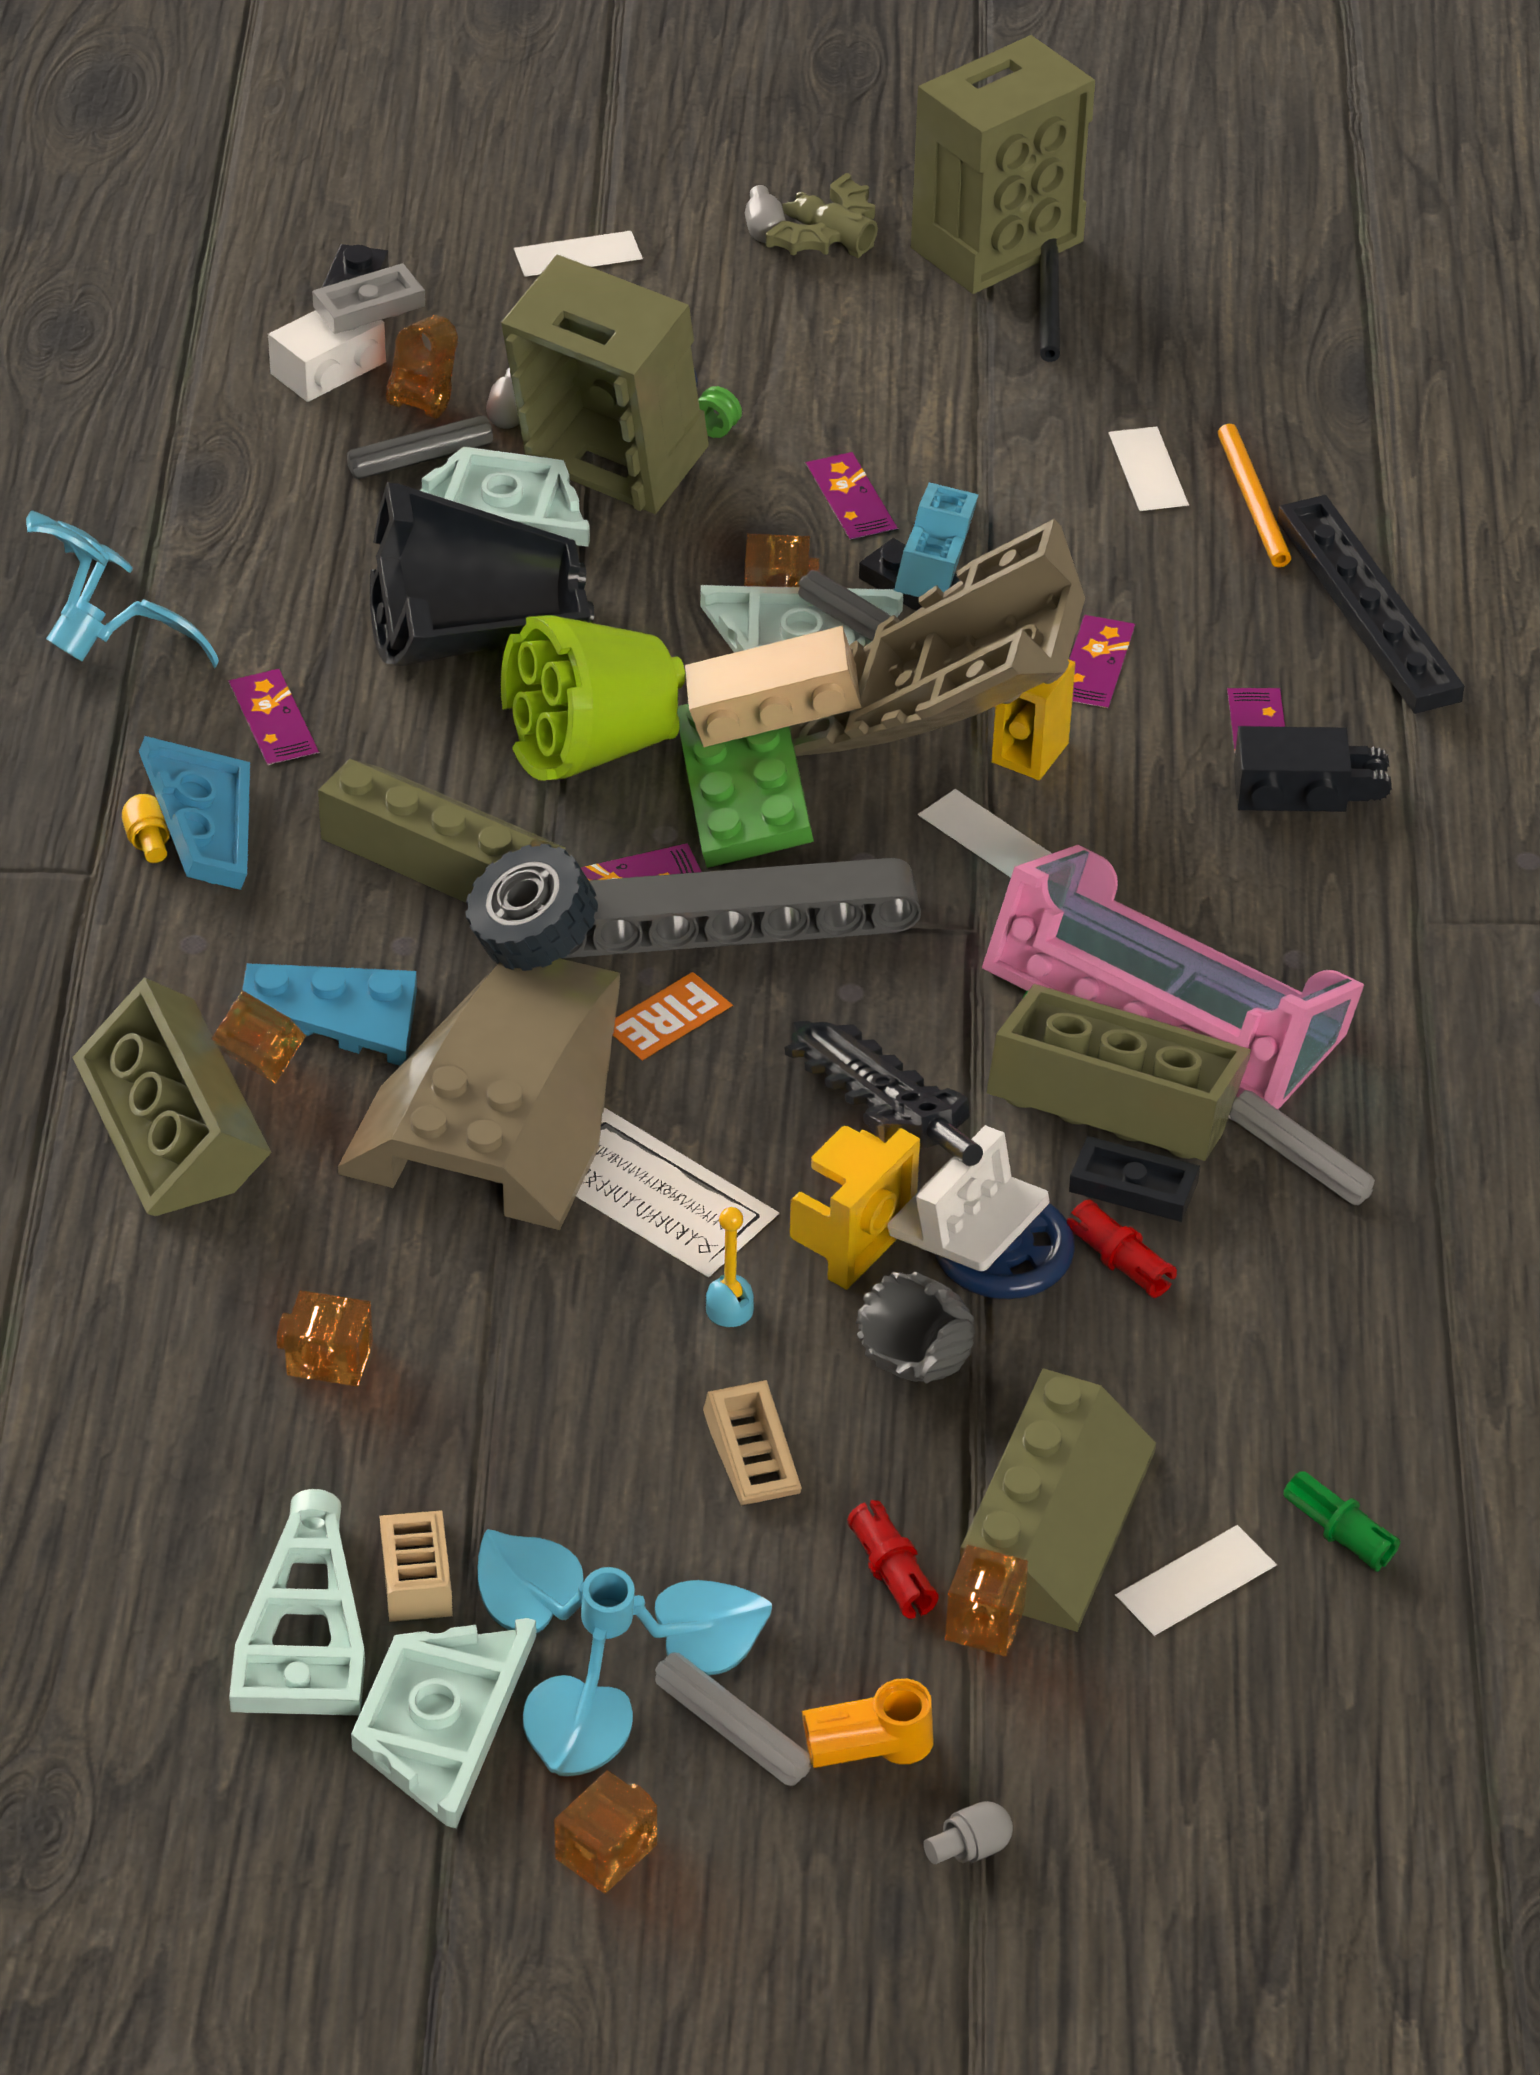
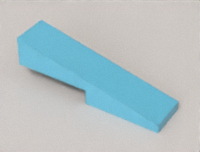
[894,482,979,597]

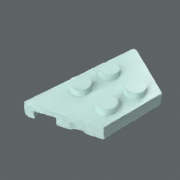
[420,447,590,546]
[700,585,903,653]
[351,1618,536,1828]

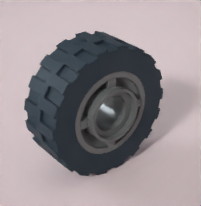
[465,844,598,971]

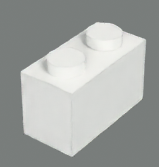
[268,310,386,402]

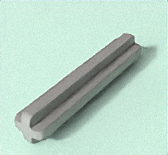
[1230,1090,1375,1205]
[655,1652,811,1786]

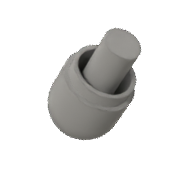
[745,185,786,243]
[486,368,520,429]
[924,1801,1013,1864]

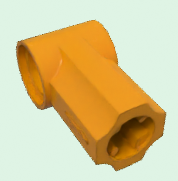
[802,1678,933,1768]

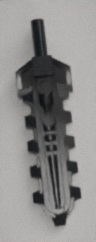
[784,1021,983,1166]

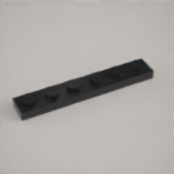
[1278,495,1465,714]

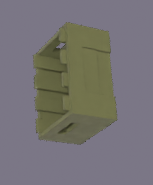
[911,35,1095,294]
[501,254,709,514]

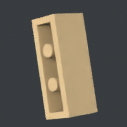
[685,626,861,747]

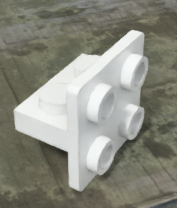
[888,1125,1050,1271]

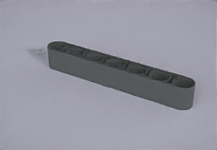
[564,858,921,958]

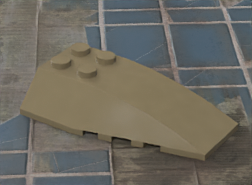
[790,519,1085,756]
[338,958,620,1230]

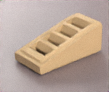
[703,1380,802,1506]
[379,1510,453,1622]

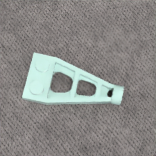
[229,1489,365,1715]

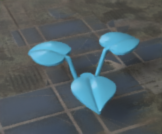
[26,511,219,668]
[477,1529,772,1776]

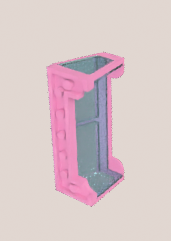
[982,845,1364,1109]

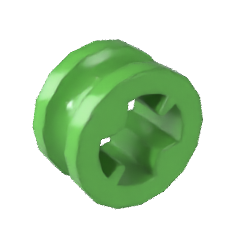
[698,386,742,438]

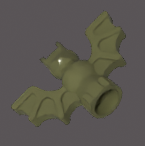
[766,173,878,258]

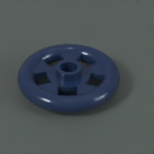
[934,1203,1075,1299]

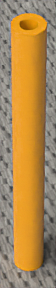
[1218,424,1291,567]

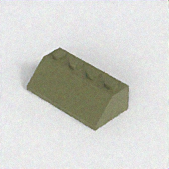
[318,759,566,903]
[72,977,272,1216]
[986,984,1251,1161]
[958,1368,1156,1632]

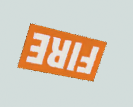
[612,972,733,1061]

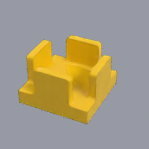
[790,1126,920,1290]

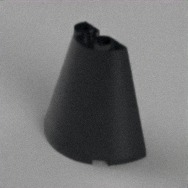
[370,482,594,666]

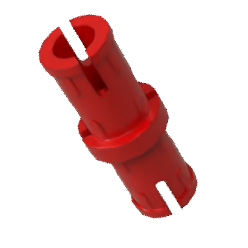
[1067,1199,1177,1298]
[847,1500,939,1619]

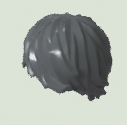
[856,1272,975,1384]

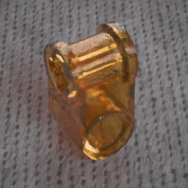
[386,315,458,419]

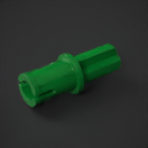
[1283,1471,1401,1572]

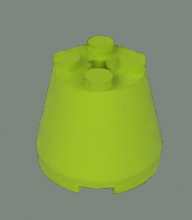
[501,615,685,780]

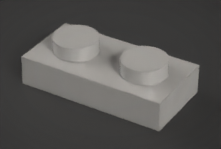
[312,263,425,334]

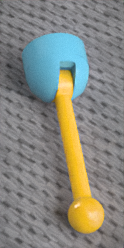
[706,1207,754,1327]

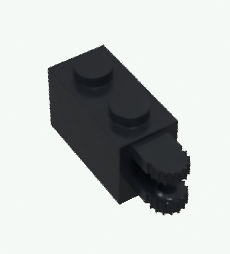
[1234,726,1392,812]

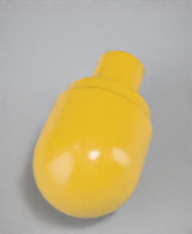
[122,794,170,863]

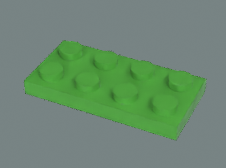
[677,704,814,868]

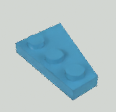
[139,736,250,890]
[240,963,417,1066]

